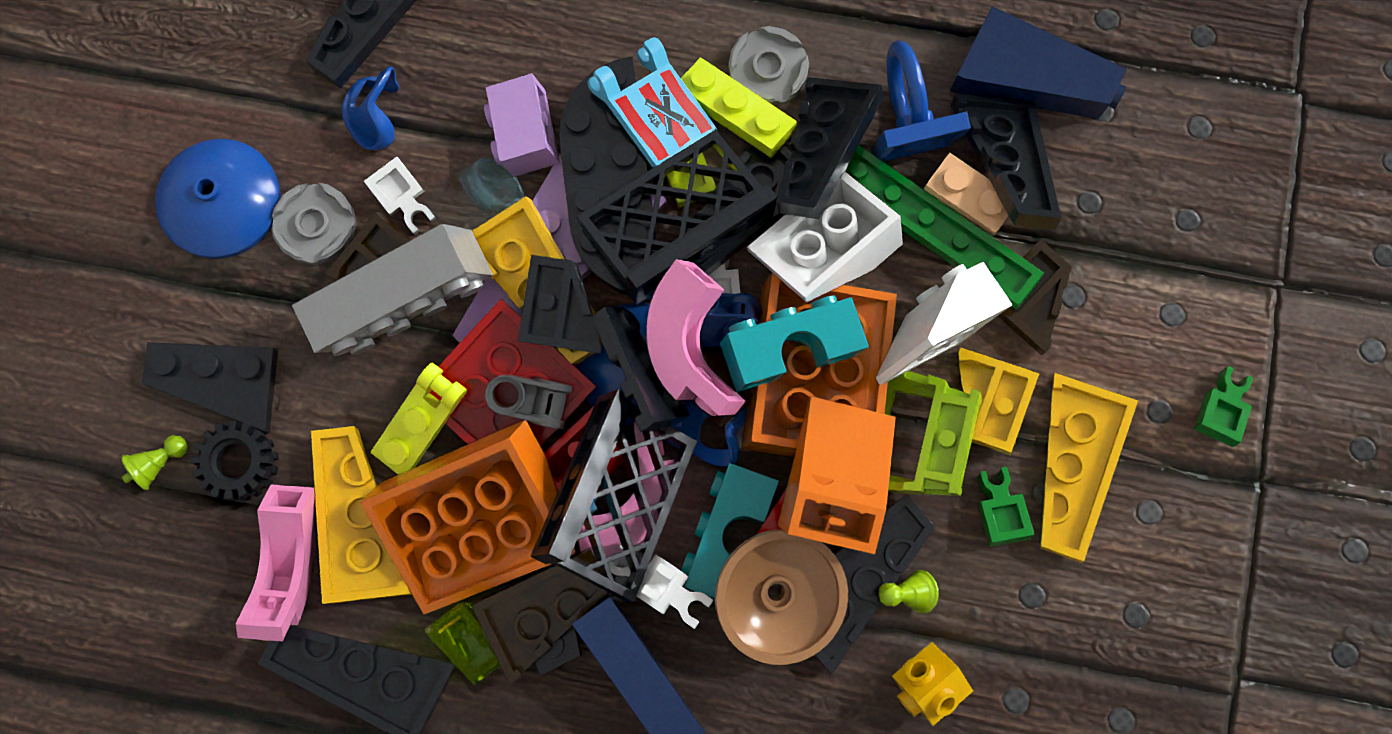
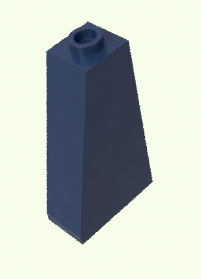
[950,6,1127,119]
[572,597,705,734]

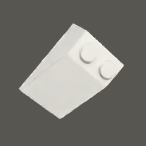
[747,172,903,302]
[876,262,1012,385]

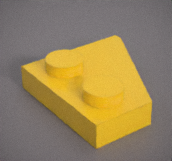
[958,347,1039,456]

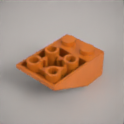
[778,396,896,554]

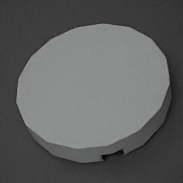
[728,26,809,106]
[271,183,357,265]

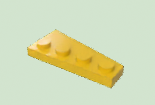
[472,196,605,365]
[1040,373,1138,563]
[311,426,412,604]

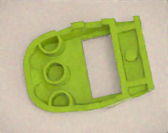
[885,371,982,496]

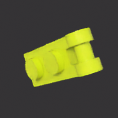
[370,362,467,475]

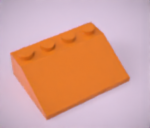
[741,273,897,456]
[360,419,575,615]

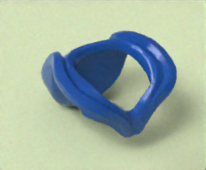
[341,66,400,150]
[665,400,747,466]

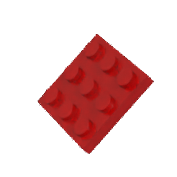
[430,299,597,447]

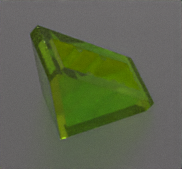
[424,602,500,685]

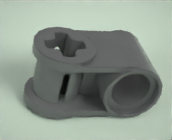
[485,374,573,429]

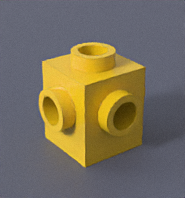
[892,642,973,726]

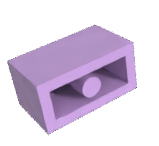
[484,73,560,177]

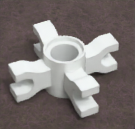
[608,545,713,629]

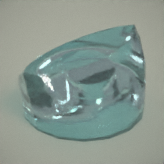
[458,158,525,220]

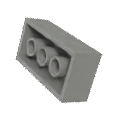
[292,224,493,356]

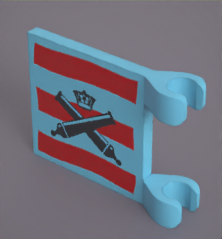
[587,37,717,168]

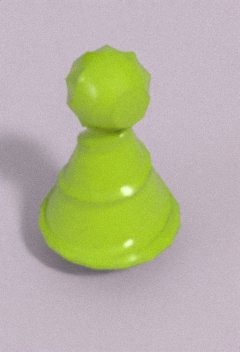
[121,435,188,490]
[879,570,939,614]

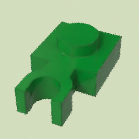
[1194,366,1253,447]
[977,467,1035,547]

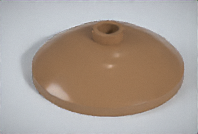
[715,529,848,665]

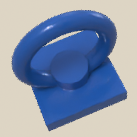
[870,40,971,162]

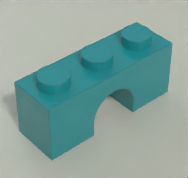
[720,295,869,393]
[681,463,779,600]

